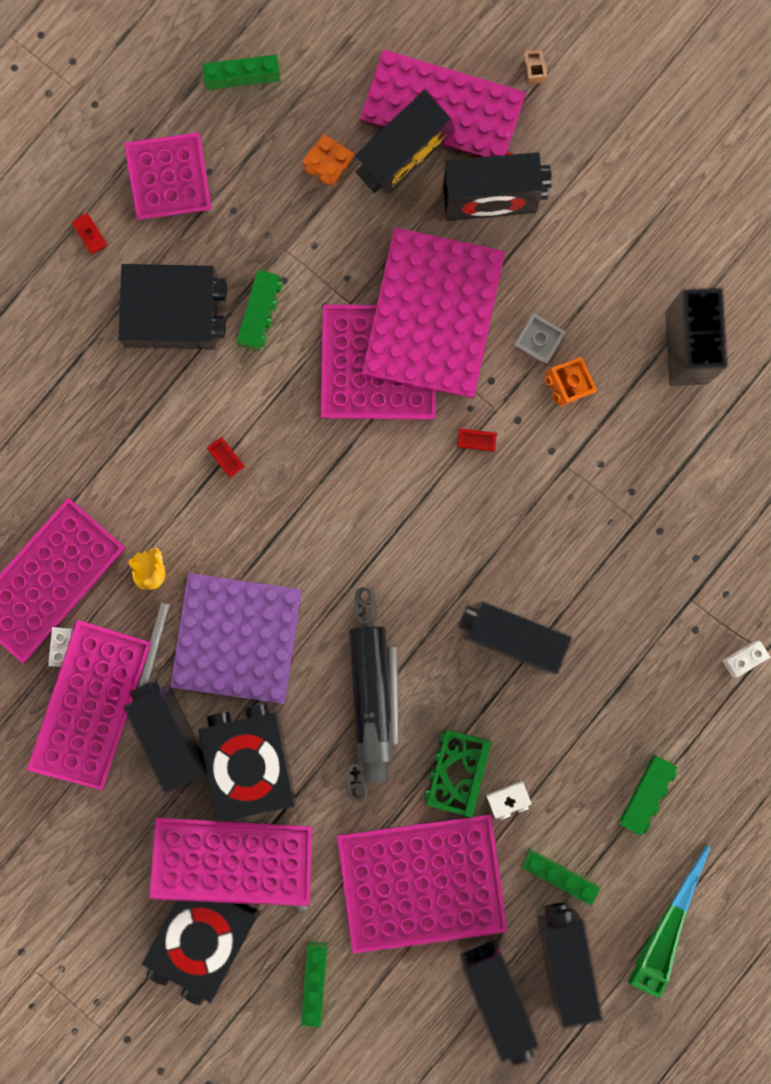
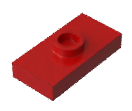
[71,213,108,255]
[457,428,497,452]
[207,437,245,478]

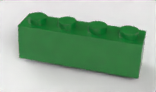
[202,55,281,90]
[237,269,283,351]
[618,754,677,836]
[520,848,601,906]
[301,941,328,1027]

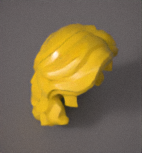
[128,548,166,590]

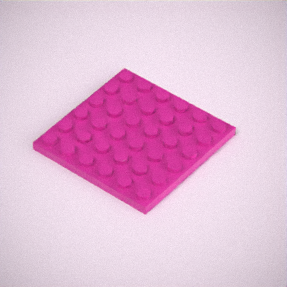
[321,304,436,420]

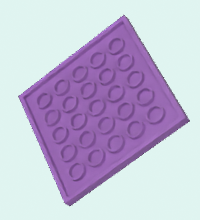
[170,573,302,704]

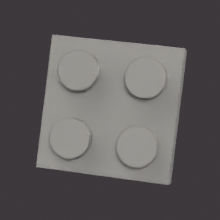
[514,313,566,365]

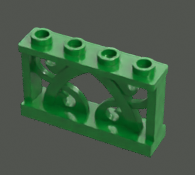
[424,729,491,818]

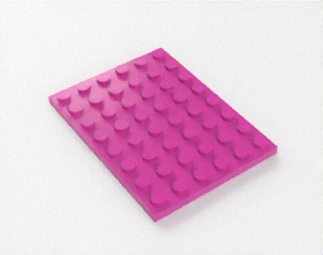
[362,227,505,399]
[337,814,508,954]

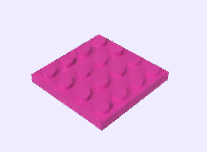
[124,132,212,220]

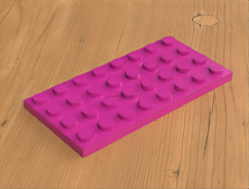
[360,49,526,157]
[0,498,126,664]
[27,619,151,790]
[149,818,312,906]

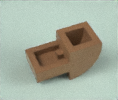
[523,50,548,84]

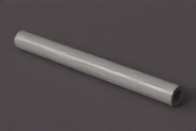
[137,602,170,687]
[387,647,398,744]

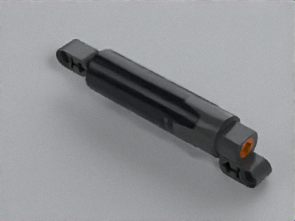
[347,587,394,801]

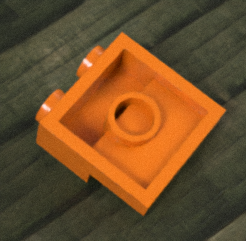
[302,134,355,187]
[544,357,597,407]

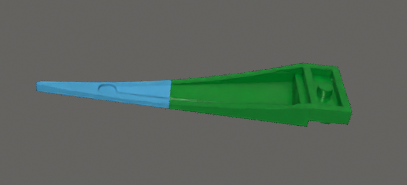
[628,845,710,998]

